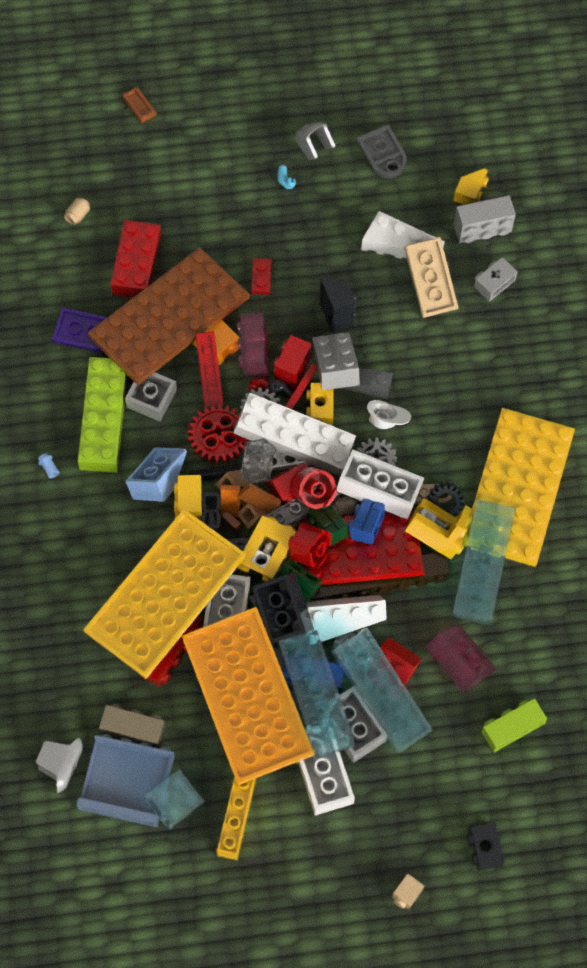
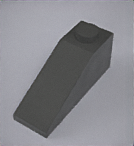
[341,369,393,399]

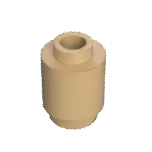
[64,198,90,225]

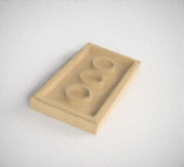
[404,237,459,318]

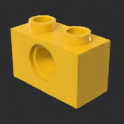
[306,383,333,425]

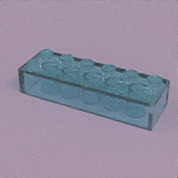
[452,500,515,625]
[330,628,433,753]
[279,630,354,759]

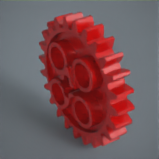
[188,404,248,464]

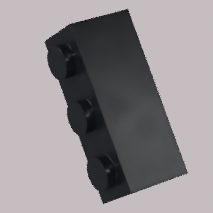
[318,276,357,334]
[252,573,314,644]

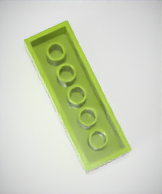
[78,357,128,473]

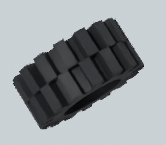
[428,481,464,517]

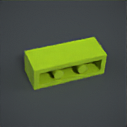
[482,698,547,752]

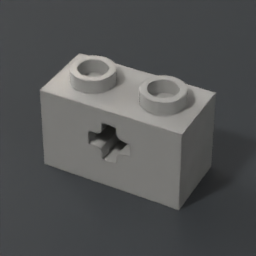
[474,257,517,302]

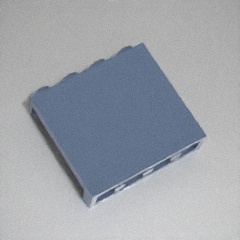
[77,734,175,827]

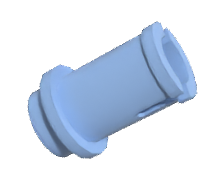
[38,453,60,479]

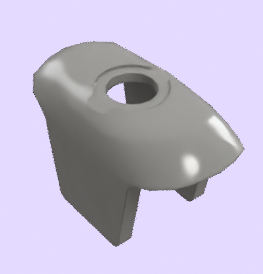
[294,121,335,160]
[36,738,83,793]

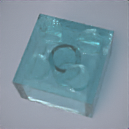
[144,769,205,830]

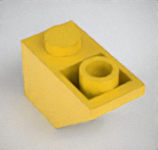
[453,169,489,205]

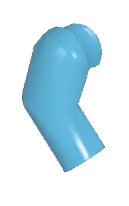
[278,165,296,189]

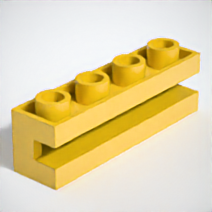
[217,777,256,860]

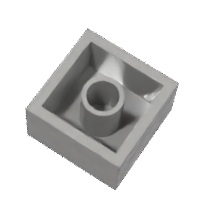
[125,372,177,422]

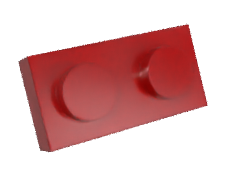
[252,258,271,295]

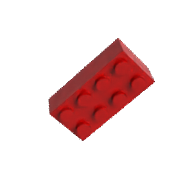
[111,220,162,298]

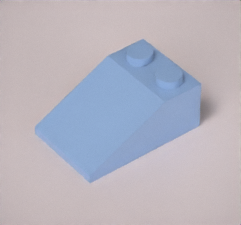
[126,447,187,502]

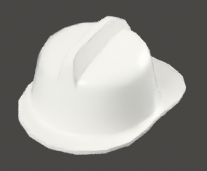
[367,400,411,429]

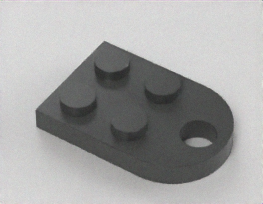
[356,124,407,178]

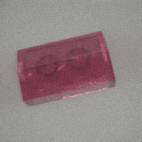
[237,312,270,379]
[426,624,497,692]

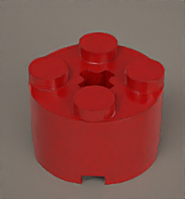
[292,467,337,509]
[288,523,331,568]

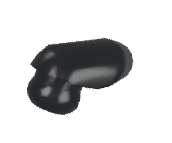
[268,380,294,398]

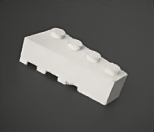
[361,211,444,259]
[304,595,386,646]

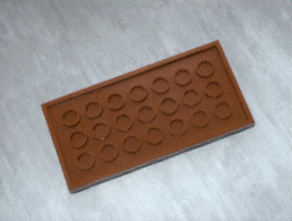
[88,247,250,385]

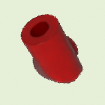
[248,377,273,393]

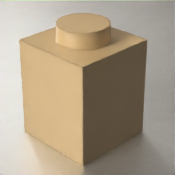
[392,874,424,910]

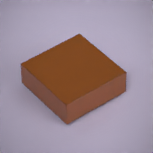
[222,512,240,535]

